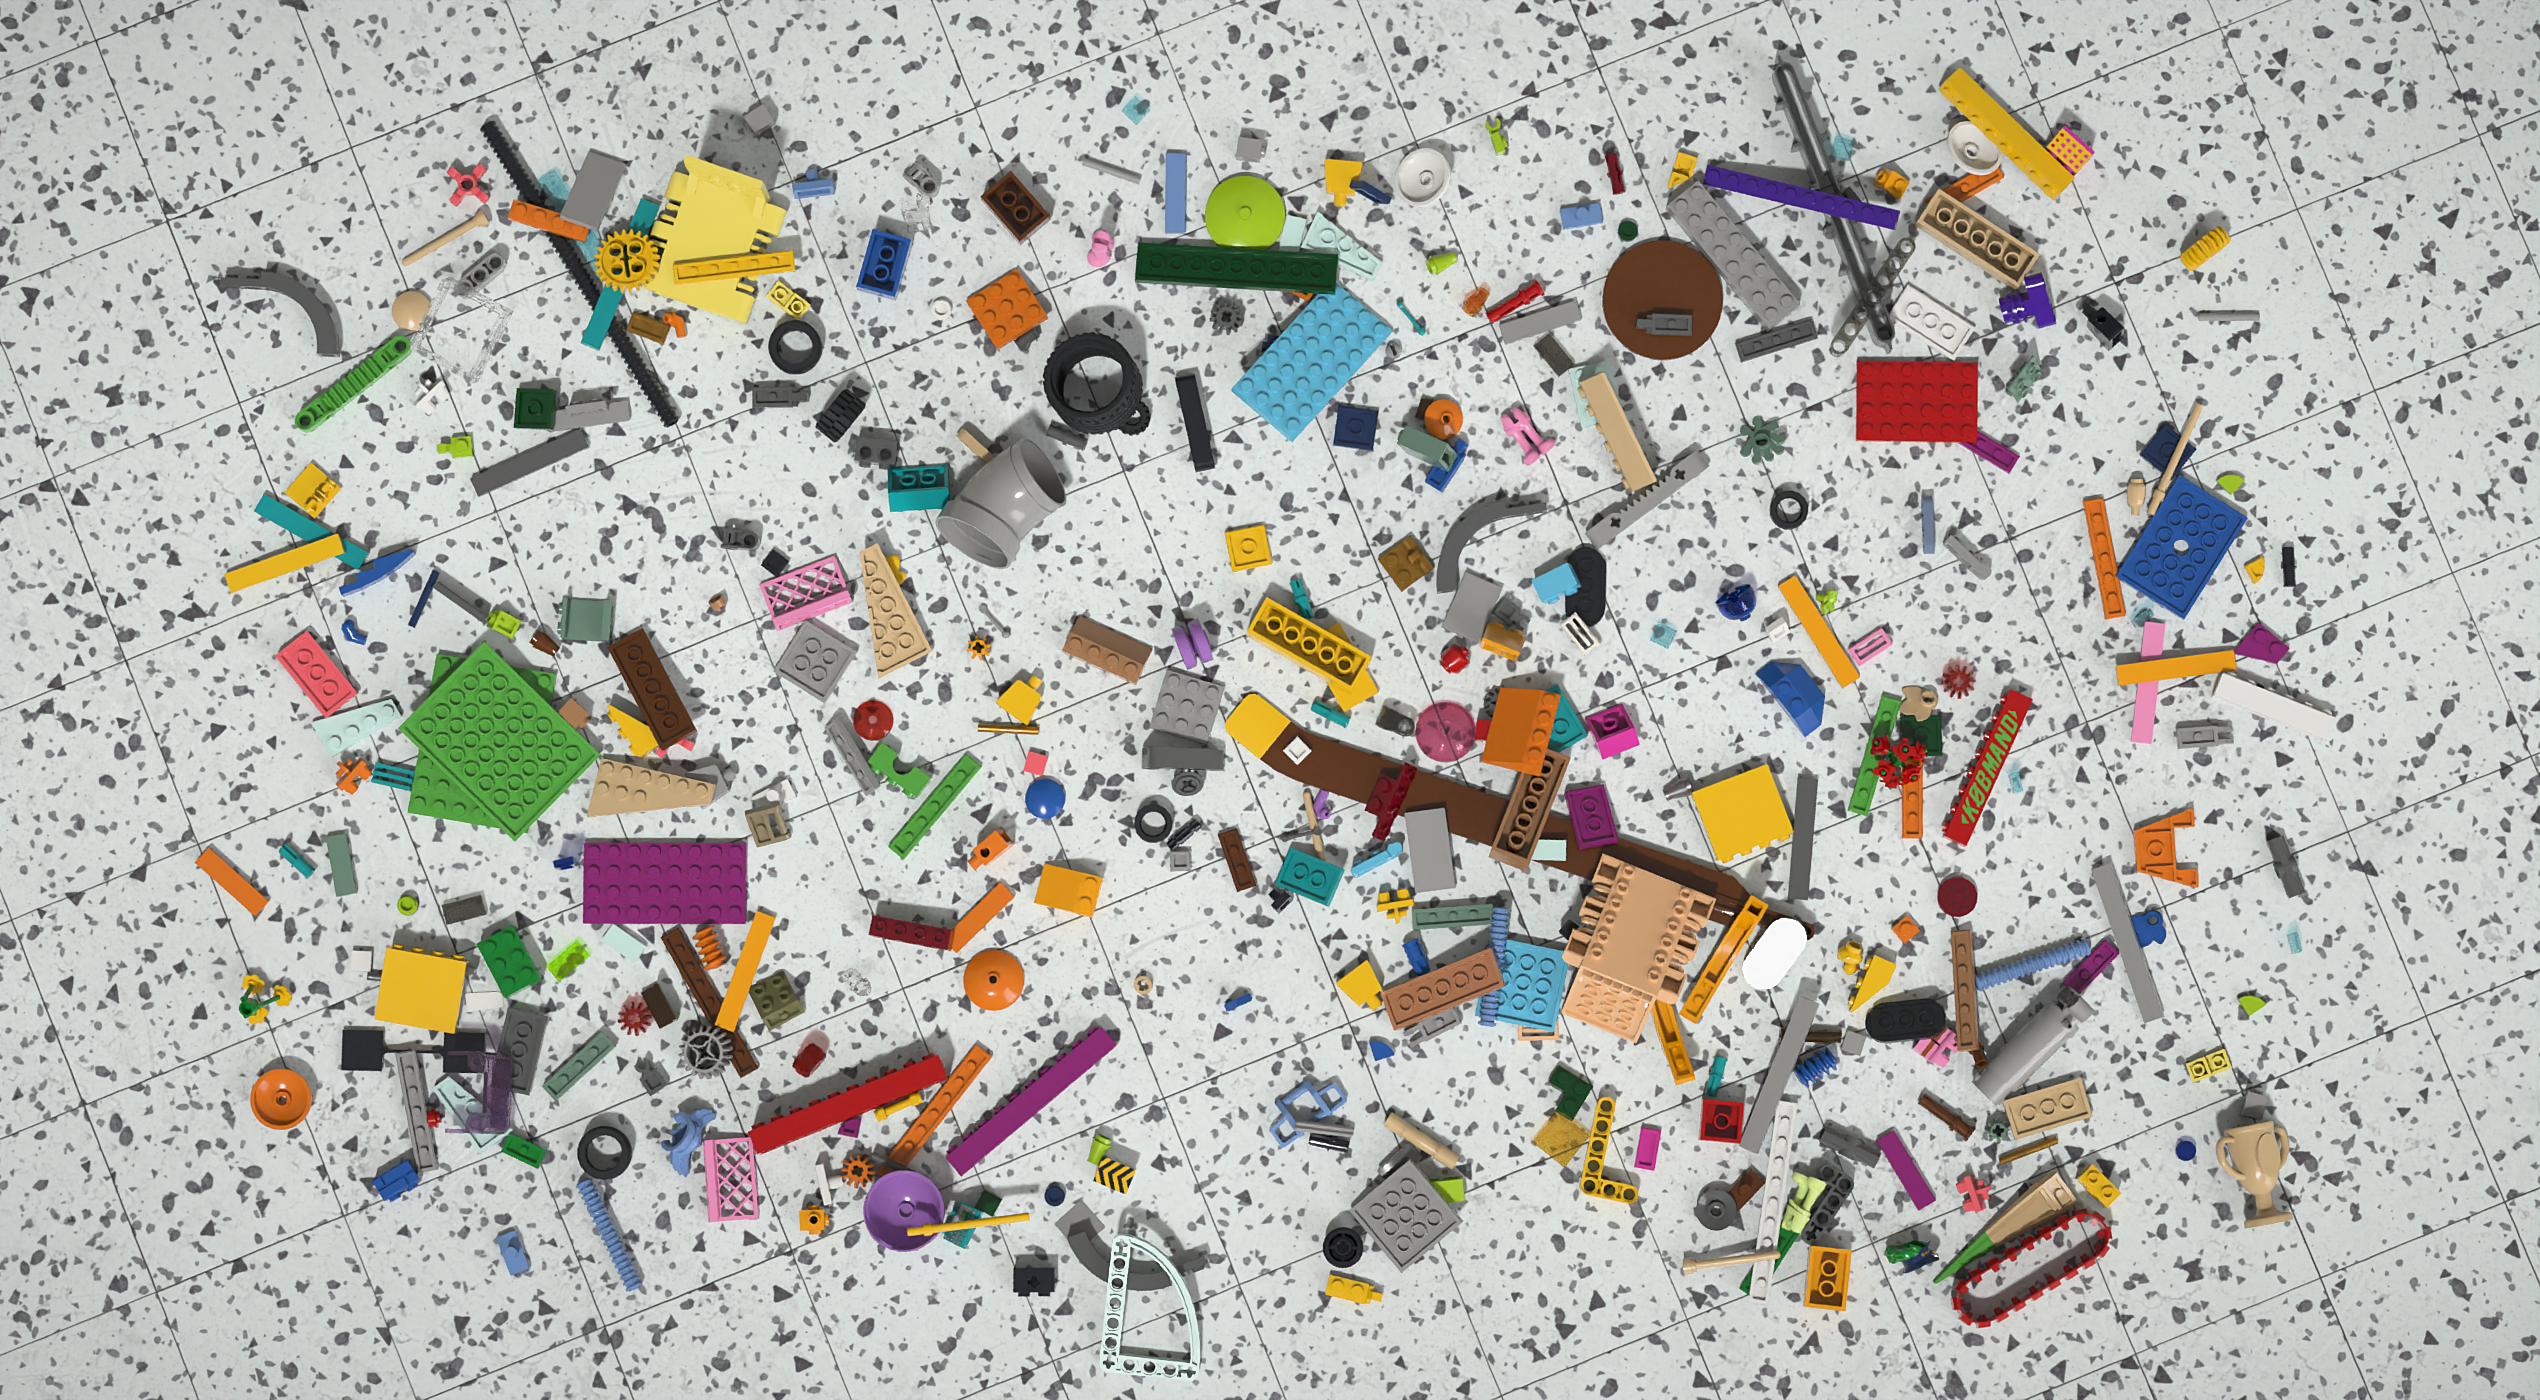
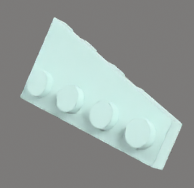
[311,699,402,758]
[432,1077,513,1154]

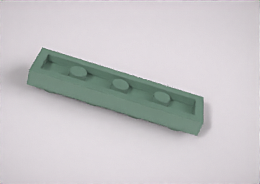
[1412,904,1493,930]
[542,1031,616,1101]

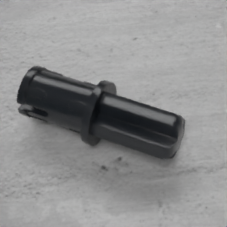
[2281,547,2297,587]
[1309,1133,1350,1154]

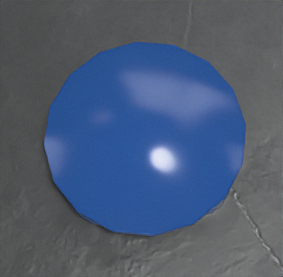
[1025,779,1065,819]

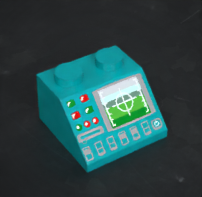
[942,1202,984,1249]

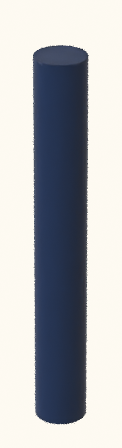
[408,570,440,628]

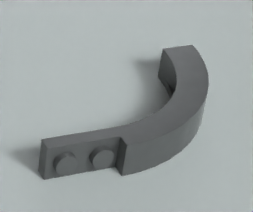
[220,271,340,357]
[1436,500,1547,594]
[1067,1231,1207,1291]

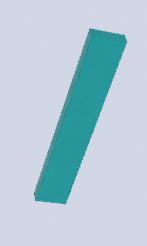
[254,494,369,570]

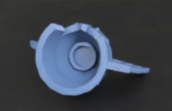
[661,1108,717,1177]

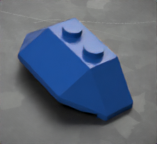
[1755,661,1825,737]

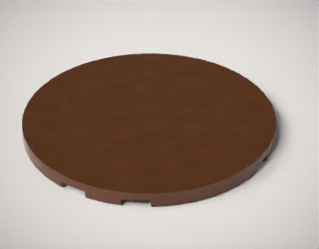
[1602,240,1723,361]

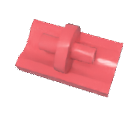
[1956,1174,1992,1212]

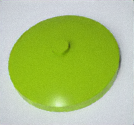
[1205,176,1285,250]

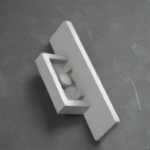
[550,398,630,432]

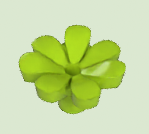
[1816,589,1838,614]

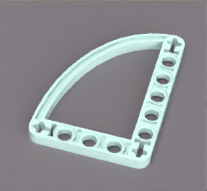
[1100,1233,1200,1381]

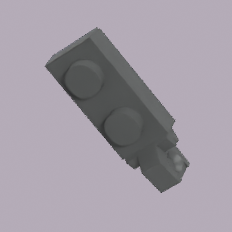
[1636,314,1692,336]
[752,387,809,409]

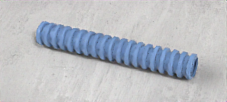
[1478,907,1511,1027]
[1975,938,2091,991]
[576,1178,643,1292]

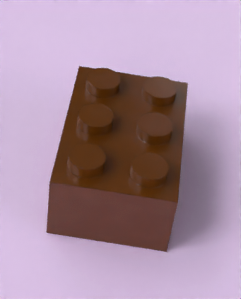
[980,171,1051,246]

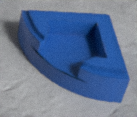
[1224,993,1252,1012]
[1369,1041,1394,1061]

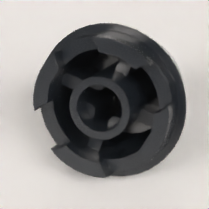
[1323,1227,1363,1268]

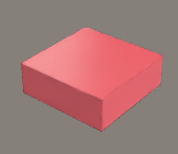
[1023,751,1048,776]

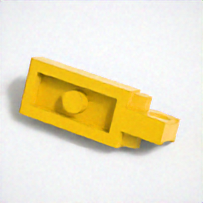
[1325,1275,1383,1304]

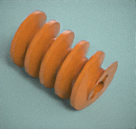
[692,925,728,970]

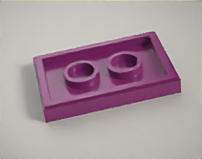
[1564,784,1619,850]

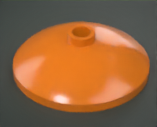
[963,950,1024,1011]
[250,1069,312,1130]

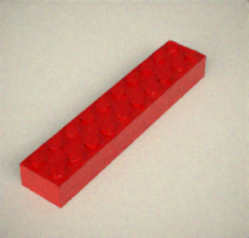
[748,1053,949,1155]

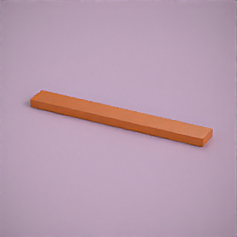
[876,1044,992,1177]

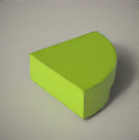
[2216,475,2245,495]
[2237,996,2266,1016]

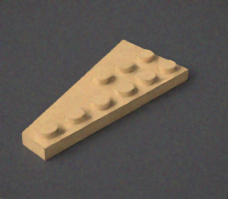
[860,543,932,679]
[586,758,716,818]

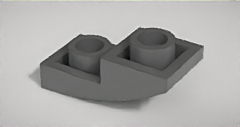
[1377,1142,1423,1180]

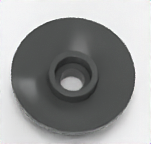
[1696,1190,1737,1231]

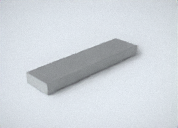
[1499,301,1582,345]
[825,717,881,796]

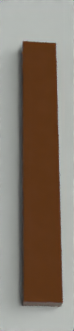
[661,928,758,1078]

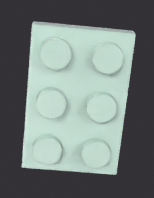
[1568,361,1616,429]

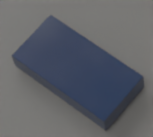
[1349,180,1392,204]

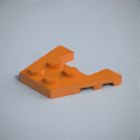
[2133,808,2199,888]

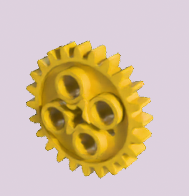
[594,229,660,293]

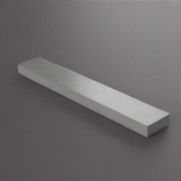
[395,1050,438,1174]

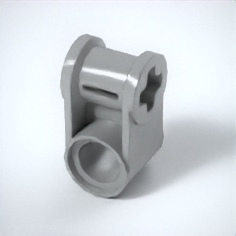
[902,161,940,198]

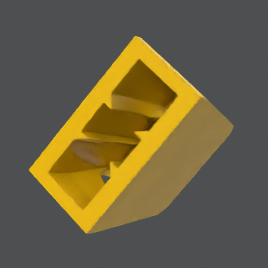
[1324,159,1363,207]
[996,675,1042,726]
[1336,960,1382,1011]

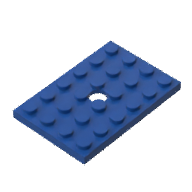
[2115,475,2248,620]

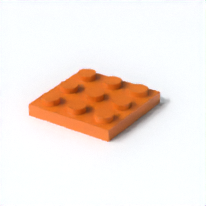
[966,269,1049,350]

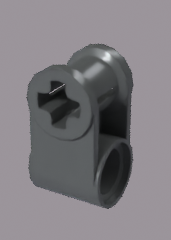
[720,527,761,551]

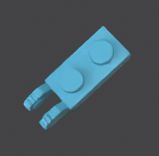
[1351,842,1403,878]

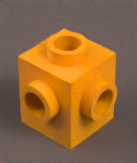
[799,1206,829,1235]

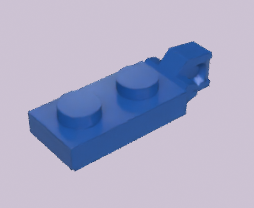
[1425,438,1469,493]

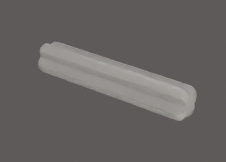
[1294,1120,1354,1138]

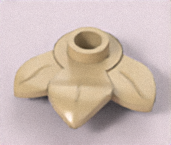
[1899,686,1938,721]

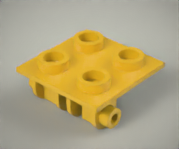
[284,463,342,518]

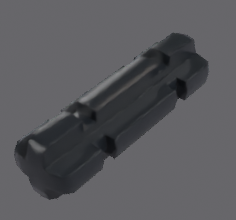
[1167,819,1202,851]

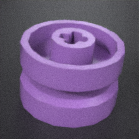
[1171,619,1214,670]

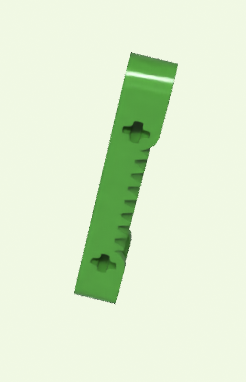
[295,336,413,433]

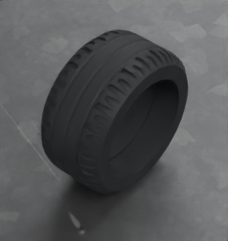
[768,320,822,375]
[577,1126,632,1180]

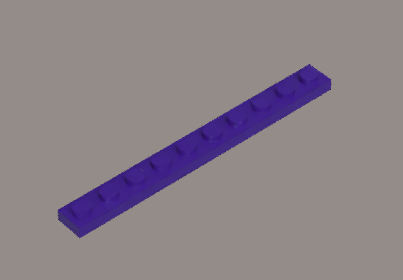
[1703,165,1900,230]

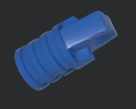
[1402,938,1430,977]

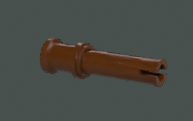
[1918,1093,1976,1142]

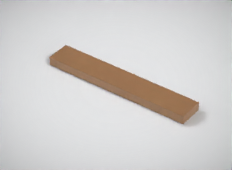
[1951,929,1979,1052]

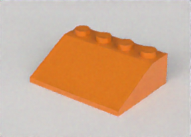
[1481,687,1561,777]

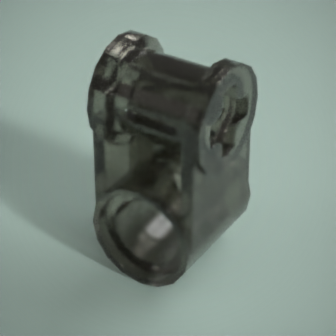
[1375,706,1415,737]

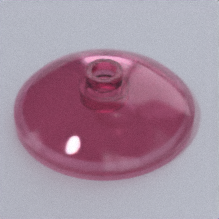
[1415,702,1476,763]

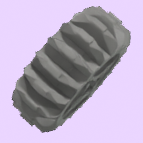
[679,1024,733,1079]

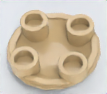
[392,291,432,331]

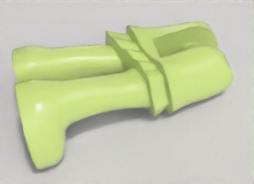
[1782,1172,1826,1233]

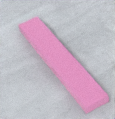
[2131,621,2165,744]

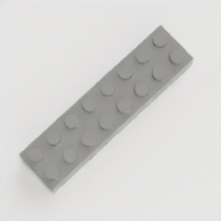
[1666,181,1800,332]

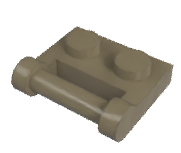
[745,801,792,848]

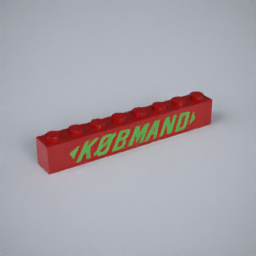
[1941,689,2033,847]

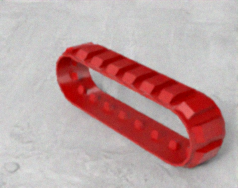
[1950,1208,2112,1328]

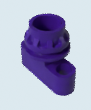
[1999,272,2057,329]

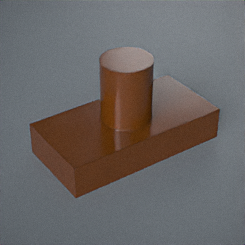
[1728,1169,1765,1212]

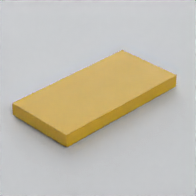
[1326,622,1379,712]

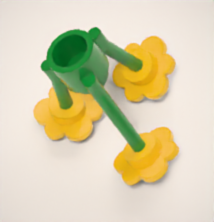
[239,974,292,1024]

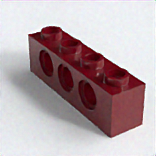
[869,915,955,952]

